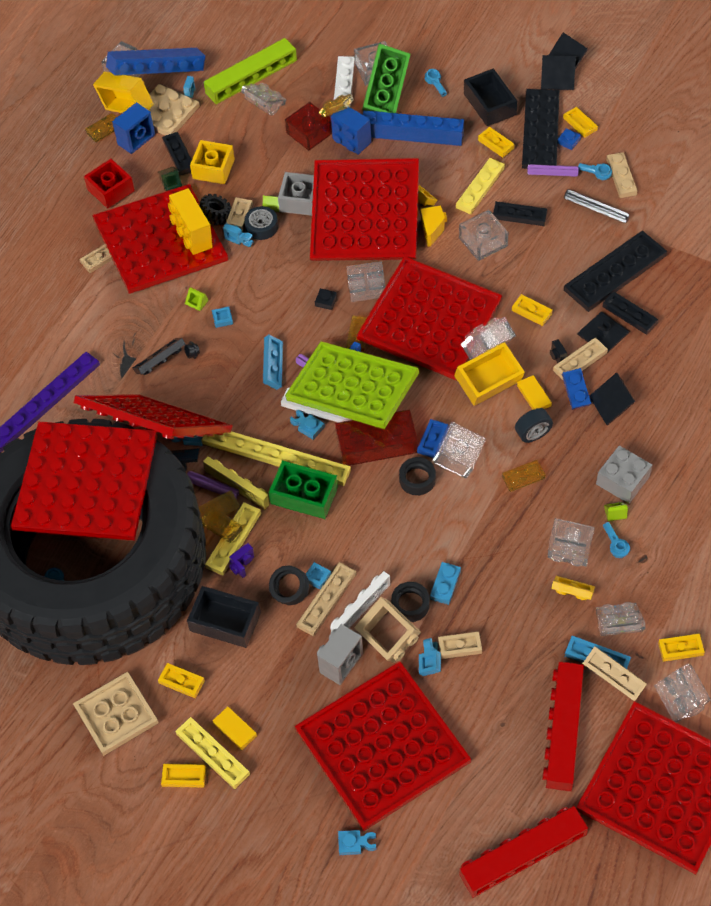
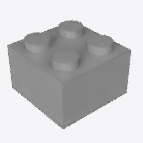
[278,172,314,216]
[596,445,652,504]
[317,624,363,685]

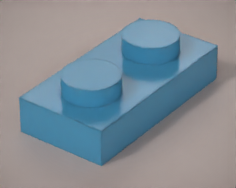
[430,562,461,605]

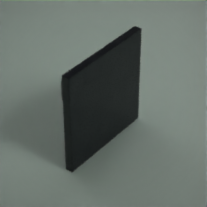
[549,32,588,69]
[541,55,576,90]
[577,311,630,353]
[589,372,636,425]
[171,448,200,471]

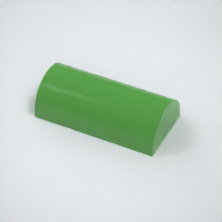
[362,44,410,113]

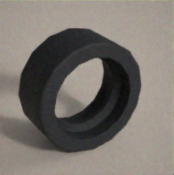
[399,457,436,496]
[269,565,309,605]
[391,582,429,622]

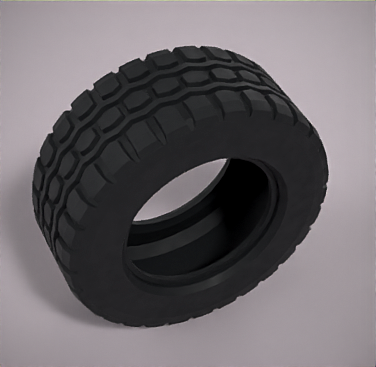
[0,419,206,665]

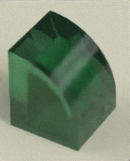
[158,166,182,191]

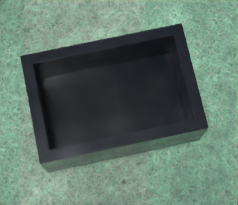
[464,68,517,126]
[187,586,261,648]

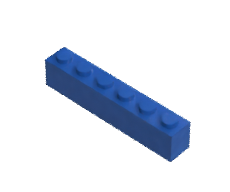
[106,48,206,75]
[363,111,464,146]

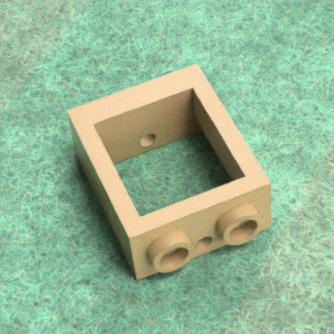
[354,597,421,663]

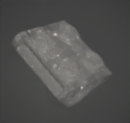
[241,83,287,115]
[346,261,385,302]
[596,602,645,636]
[654,663,711,722]

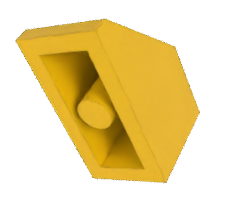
[420,205,447,247]

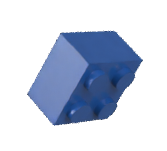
[112,102,155,154]
[331,104,371,155]

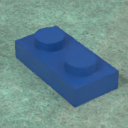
[562,368,591,410]
[417,419,448,459]

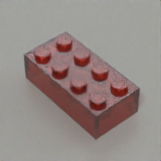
[335,409,418,466]

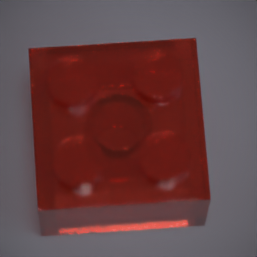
[285,102,332,151]

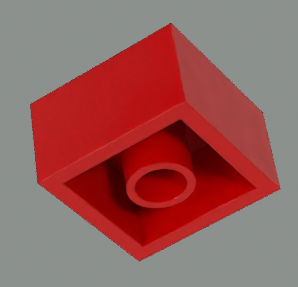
[84,159,135,209]

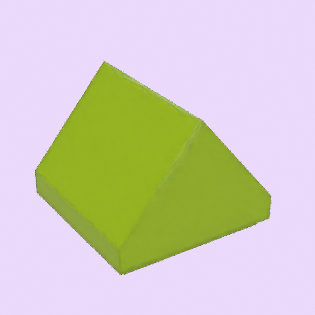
[262,195,279,212]
[185,287,208,311]
[604,502,628,521]

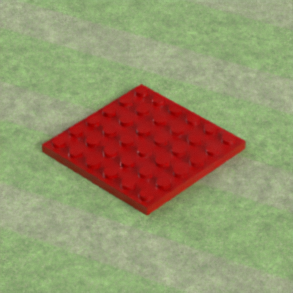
[310,158,419,261]
[92,184,228,294]
[357,256,502,381]
[73,394,233,439]
[11,421,157,541]
[295,661,472,831]
[576,701,711,875]

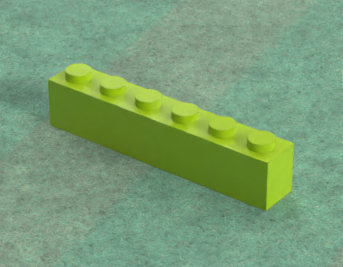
[203,38,297,104]

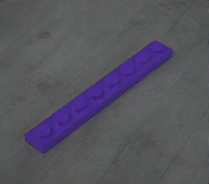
[0,352,100,452]

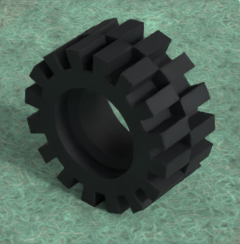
[199,194,231,225]

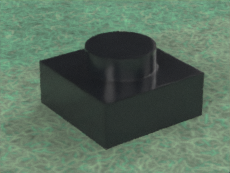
[315,288,338,310]
[550,339,567,363]

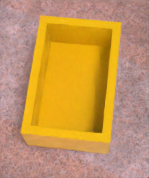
[93,72,153,113]
[168,188,212,255]
[454,342,525,406]

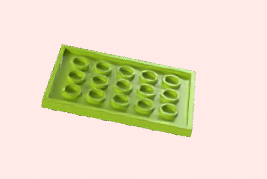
[285,341,419,429]

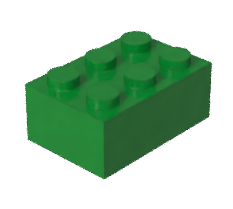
[269,460,338,519]

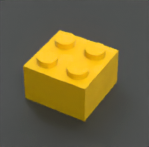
[190,140,235,184]

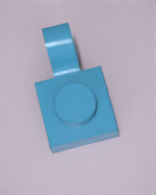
[419,638,441,676]

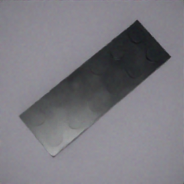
[522,89,560,169]
[563,230,667,312]

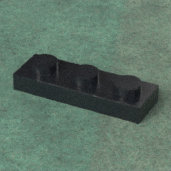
[162,132,192,176]
[492,201,547,226]
[602,292,658,335]
[132,338,185,375]

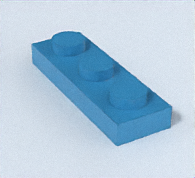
[263,335,283,390]
[565,636,631,669]

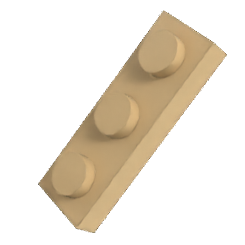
[606,152,637,198]
[553,338,608,380]
[582,646,647,701]

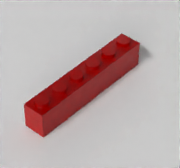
[542,662,584,792]
[459,806,588,898]

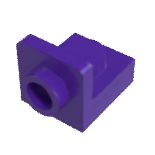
[229,543,254,578]

